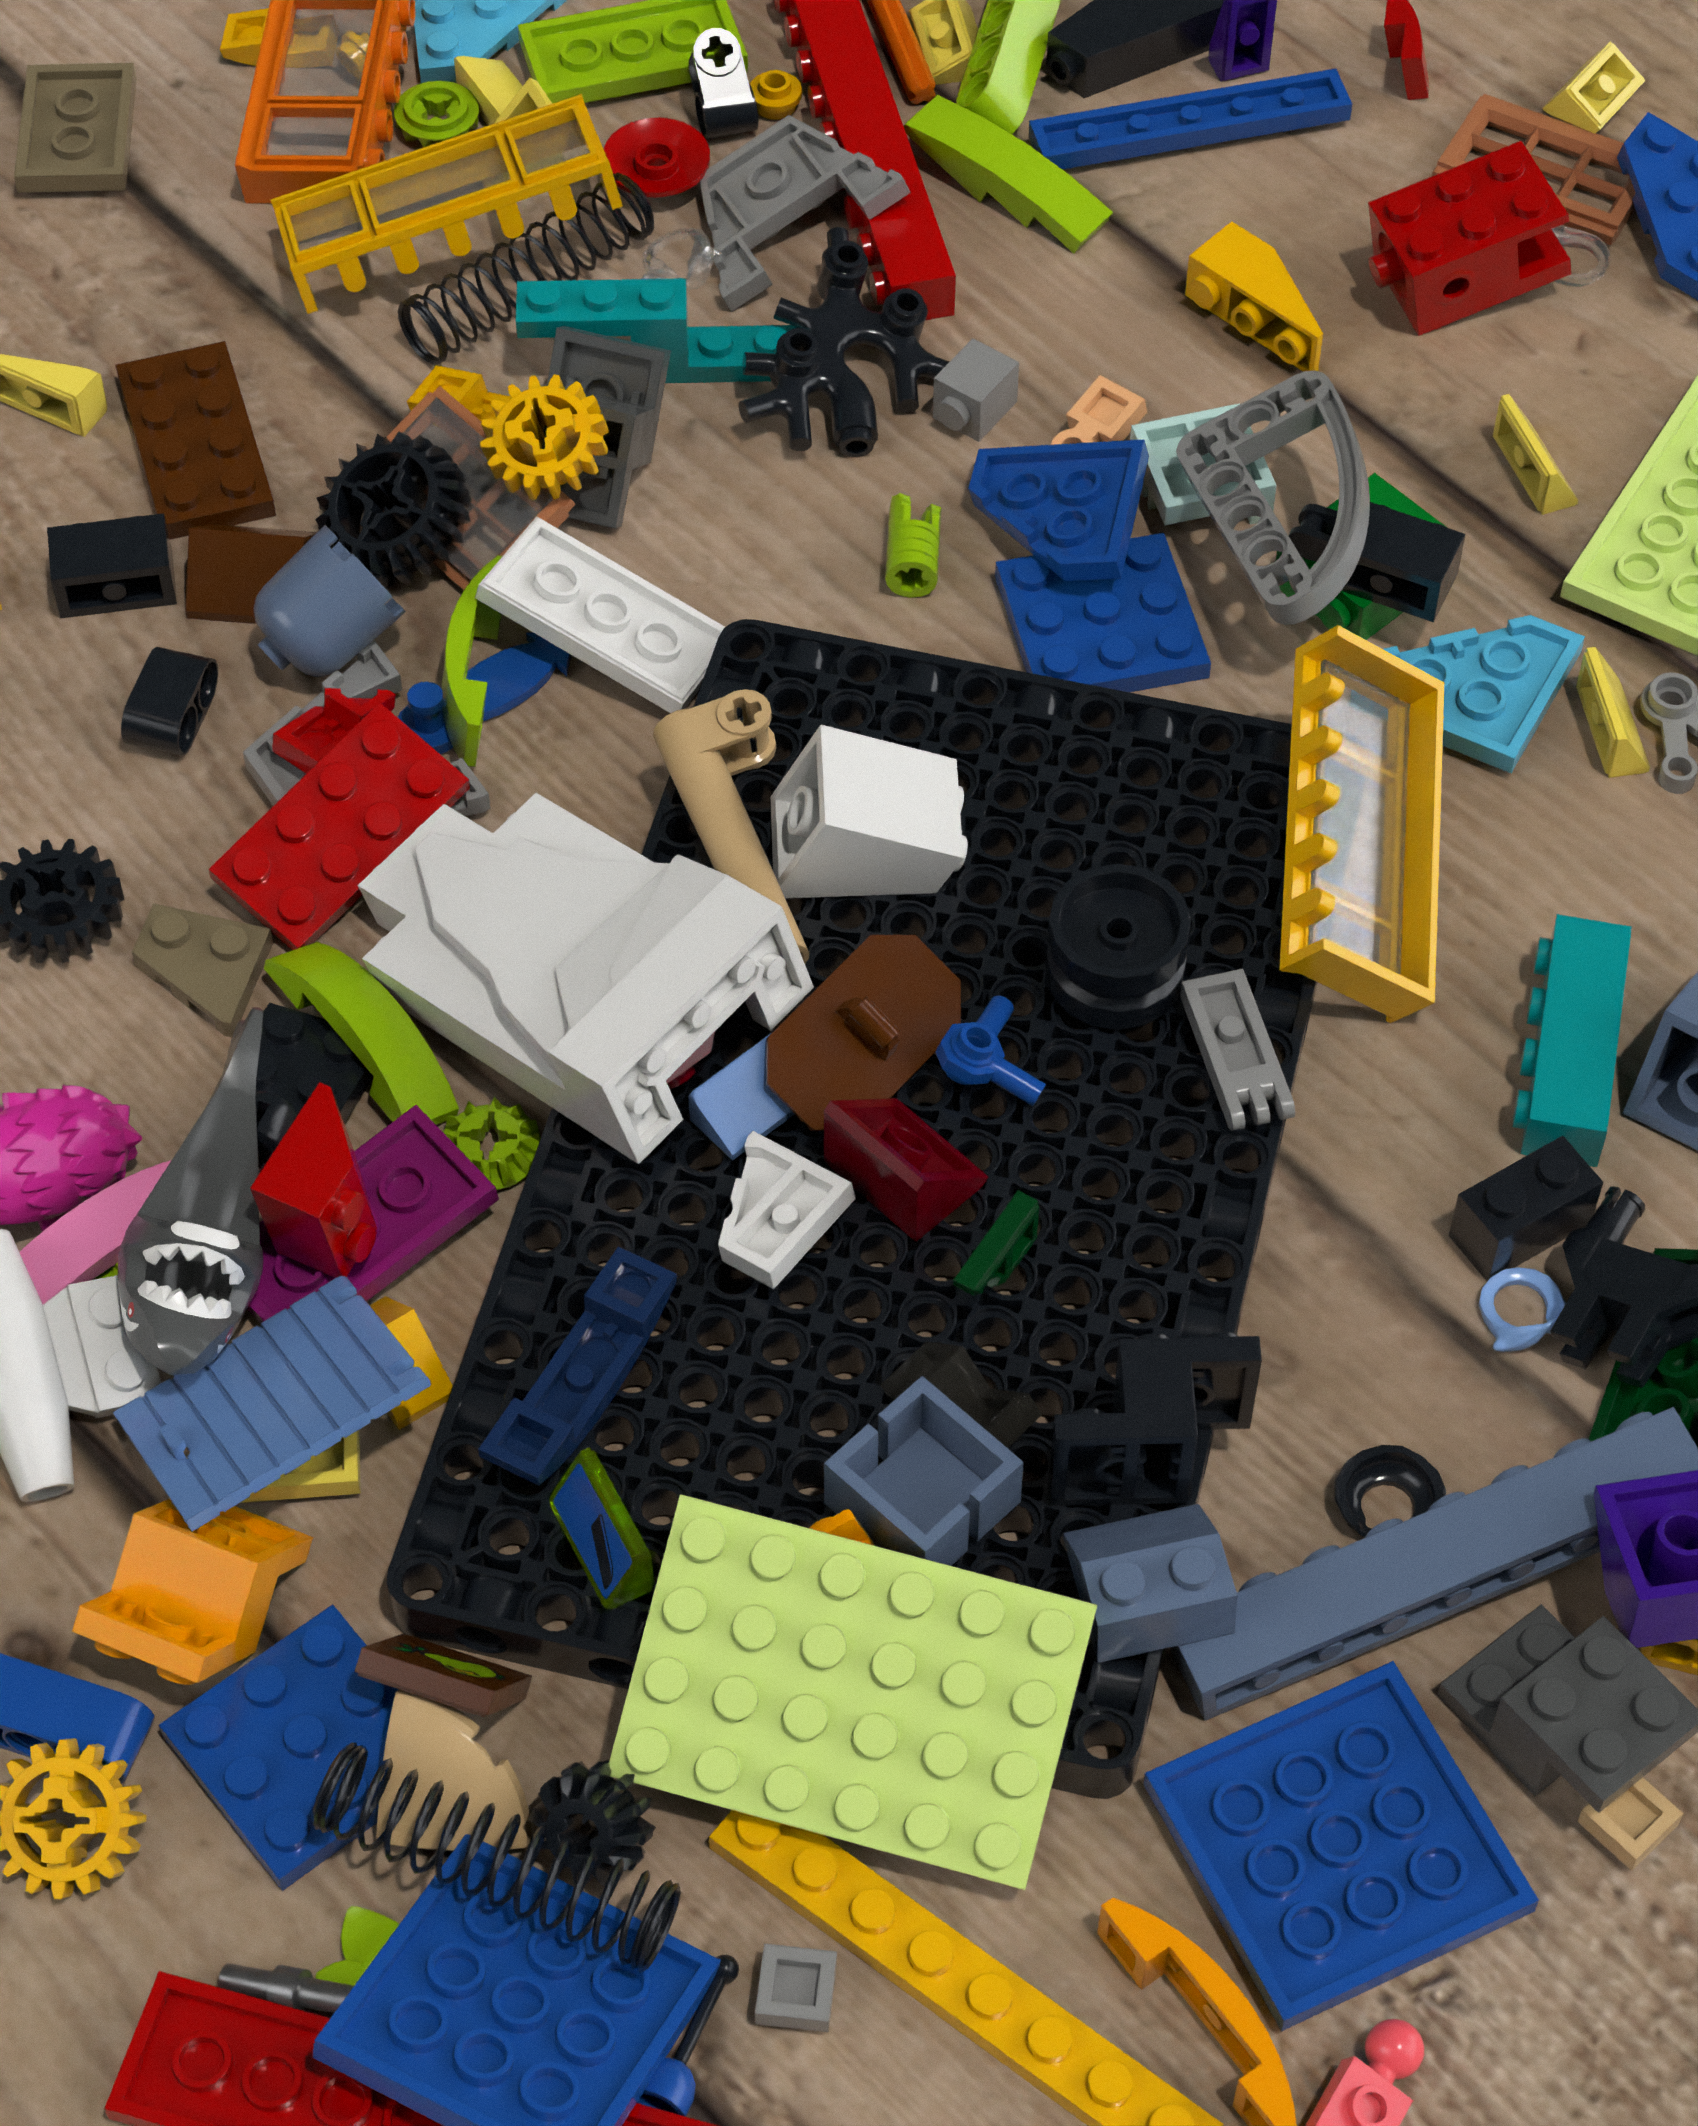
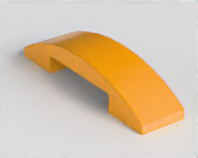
[1097,1897,1297,2126]

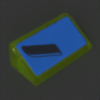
[550,1448,654,1609]

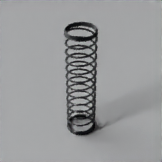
[398,173,654,365]
[312,1742,681,1973]

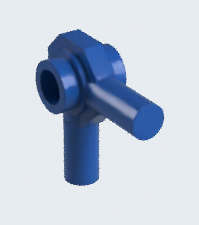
[935,996,1046,1106]

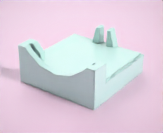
[1130,403,1277,525]

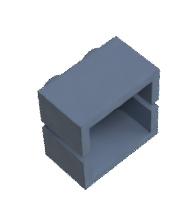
[824,1376,1024,1566]

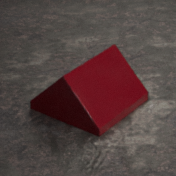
[824,1098,988,1242]

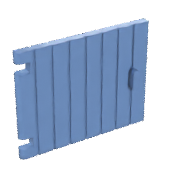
[113,1276,431,1532]

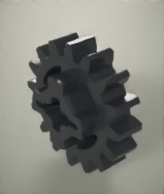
[0,839,125,963]

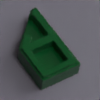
[953,1190,1039,1296]

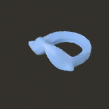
[1479,1267,1566,1352]

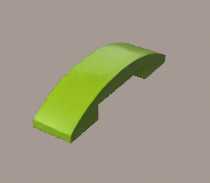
[442,556,502,767]
[264,942,459,1125]

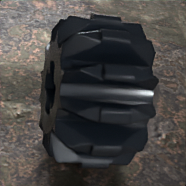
[528,1760,656,1886]

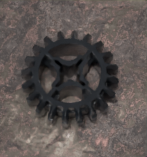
[315,431,472,589]

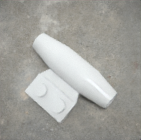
[0,1229,161,1502]

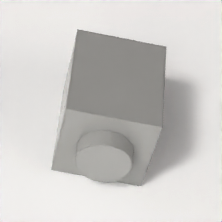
[933,338,1019,442]

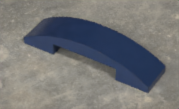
[478,1247,677,1485]

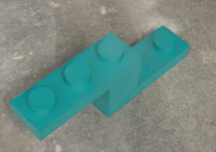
[516,278,796,383]

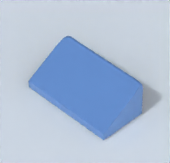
[689,1033,794,1160]

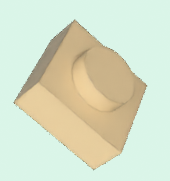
[1577,1778,1684,1871]

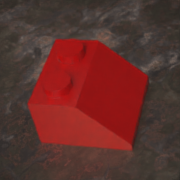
[250,1082,377,1278]

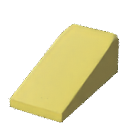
[0,354,107,437]

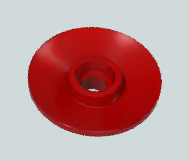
[604,117,710,198]

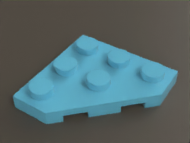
[414,0,567,83]
[1347,615,1585,773]

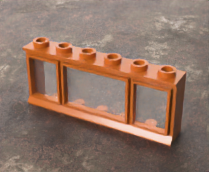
[235,0,415,203]

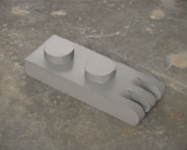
[1180,969,1295,1131]

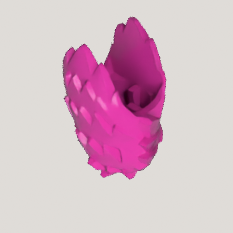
[0,1084,142,1231]

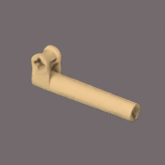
[653,689,810,964]

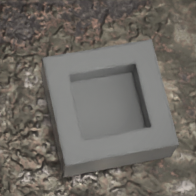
[755,1943,837,2032]

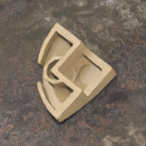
[377,1689,532,1851]

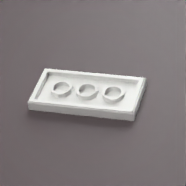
[475,516,725,713]

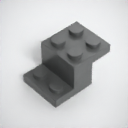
[507,326,671,529]
[1437,1604,1698,1813]

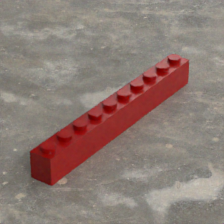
[774,0,956,320]

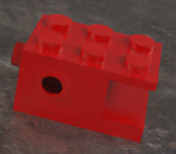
[1368,140,1571,336]

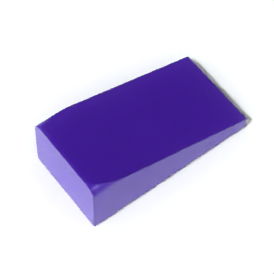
[1208,0,1277,82]

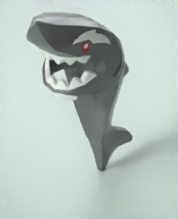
[118,1007,264,1375]

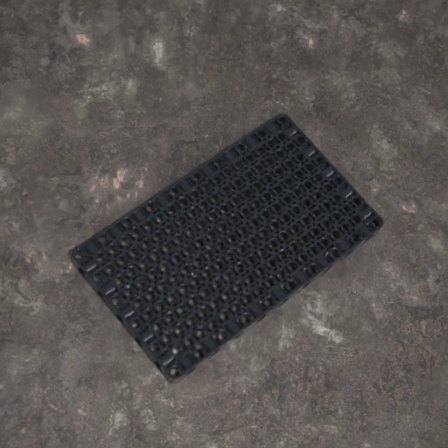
[386,619,1364,1799]

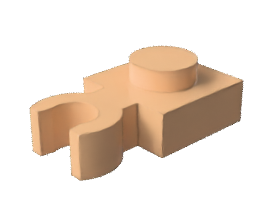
[1051,375,1147,445]

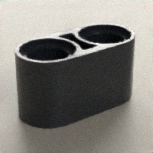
[121,647,218,756]

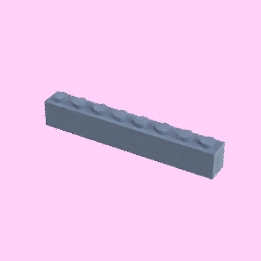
[1170,1407,1698,1721]

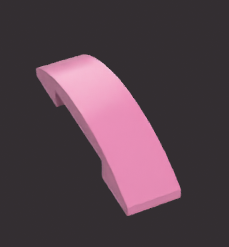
[19,1160,171,1304]

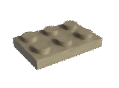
[14,63,137,193]

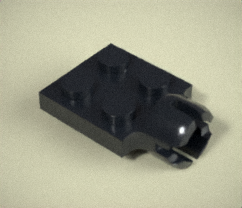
[215,1003,373,1173]

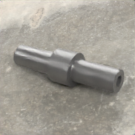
[218,1963,354,2013]

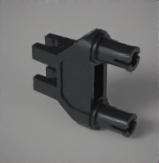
[1550,1186,1698,1389]

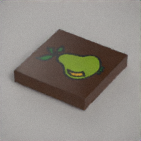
[355,1633,532,1718]

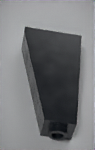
[1046,0,1224,98]

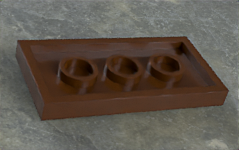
[115,341,276,540]

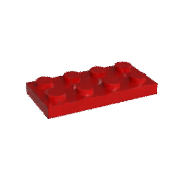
[208,703,470,950]

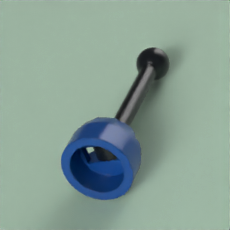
[637,1954,739,2116]

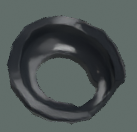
[1334,1445,1446,1537]

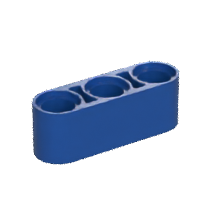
[0,1653,155,1783]

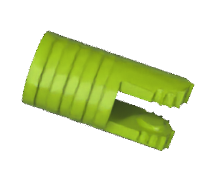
[885,493,941,598]

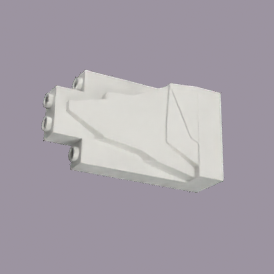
[357,793,814,1164]

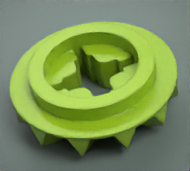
[394,81,479,147]
[443,1096,541,1190]

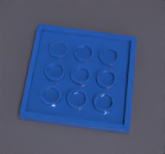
[1143,1661,1539,2032]
[313,1834,721,2126]

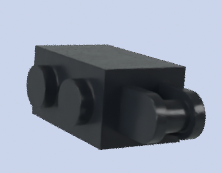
[1288,502,1466,622]

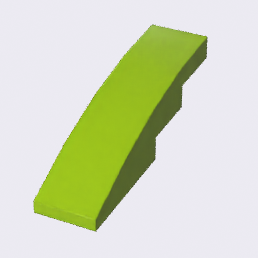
[904,95,1113,254]

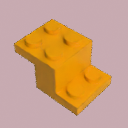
[72,1499,313,1685]

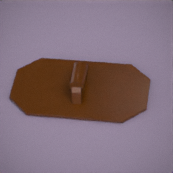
[766,935,961,1131]

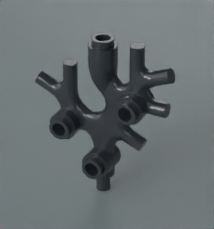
[739,227,950,457]

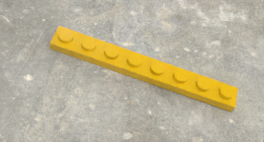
[709,1810,1224,2126]

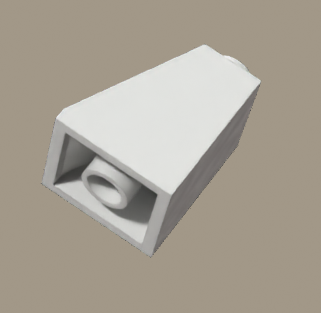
[770,725,968,898]

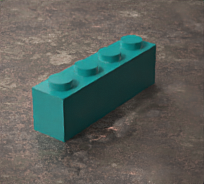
[1512,914,1632,1167]

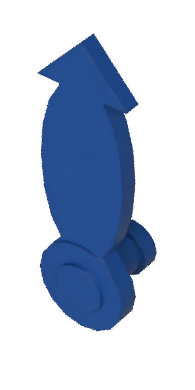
[398,632,571,754]

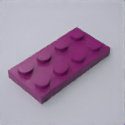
[247,1105,499,1324]

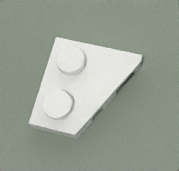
[718,1131,855,1289]

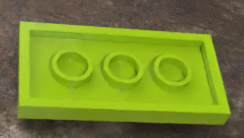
[518,0,748,104]

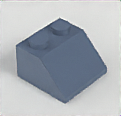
[1064,1504,1238,1663]

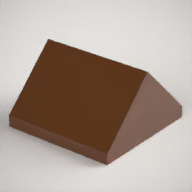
[185,524,317,624]

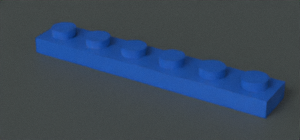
[1028,68,1352,170]

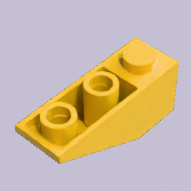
[1185,221,1323,372]

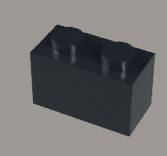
[47,513,177,619]
[1449,1135,1603,1281]

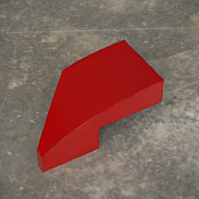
[1384,0,1429,100]
[272,688,396,774]

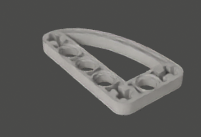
[1176,370,1370,625]

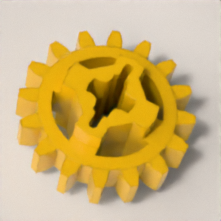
[480,374,609,500]
[0,1738,146,1899]

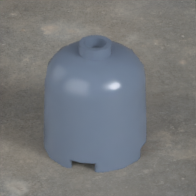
[253,525,406,677]

